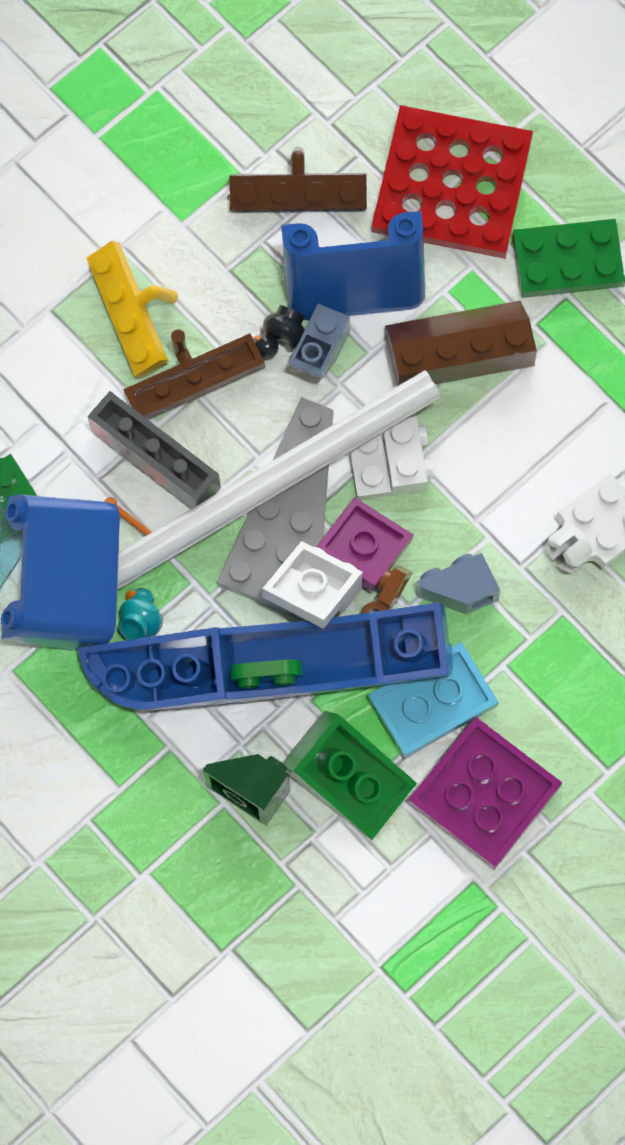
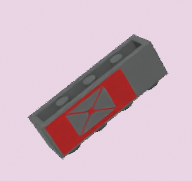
[87,391,221,509]

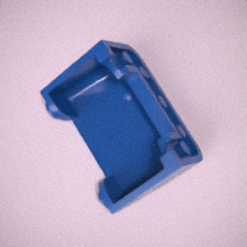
[281,211,426,320]
[1,494,120,651]

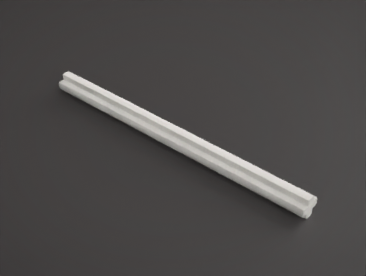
[117,370,441,590]

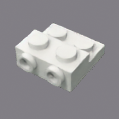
[350,416,433,501]
[262,541,362,629]

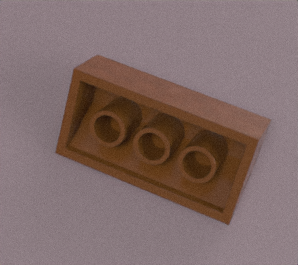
[385,301,537,386]

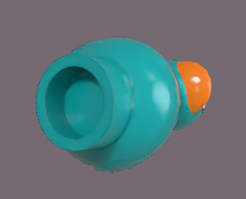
[119,588,163,640]

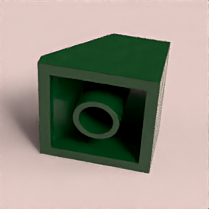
[203,754,291,826]

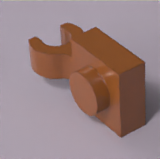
[361,566,413,614]

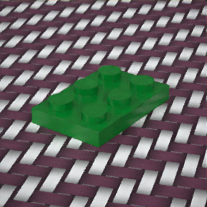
[513,218,625,298]

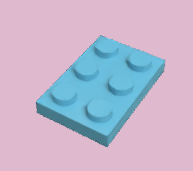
[368,642,499,759]

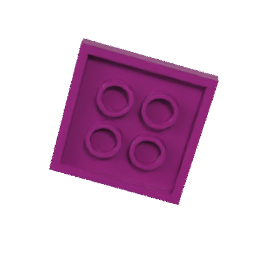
[408,717,562,870]

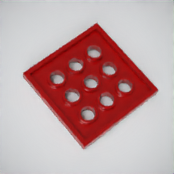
[371,105,533,259]

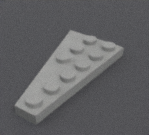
[217,397,334,621]

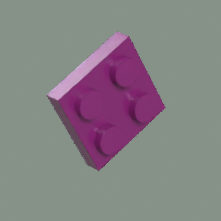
[316,497,414,592]

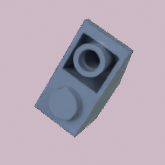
[289,304,350,379]
[416,553,500,615]

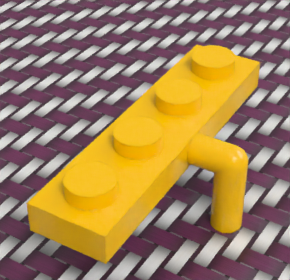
[86,240,178,378]

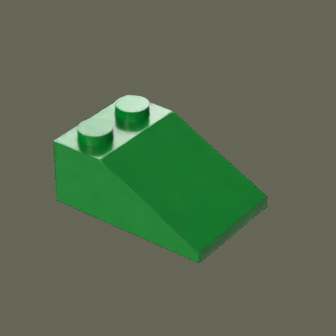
[283,711,417,840]

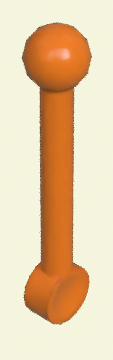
[104,497,152,536]

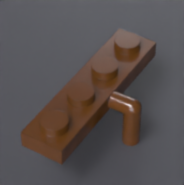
[229,147,367,210]
[123,329,265,419]

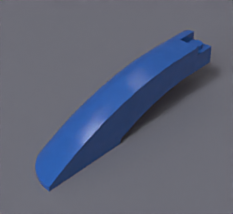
[78,602,453,710]

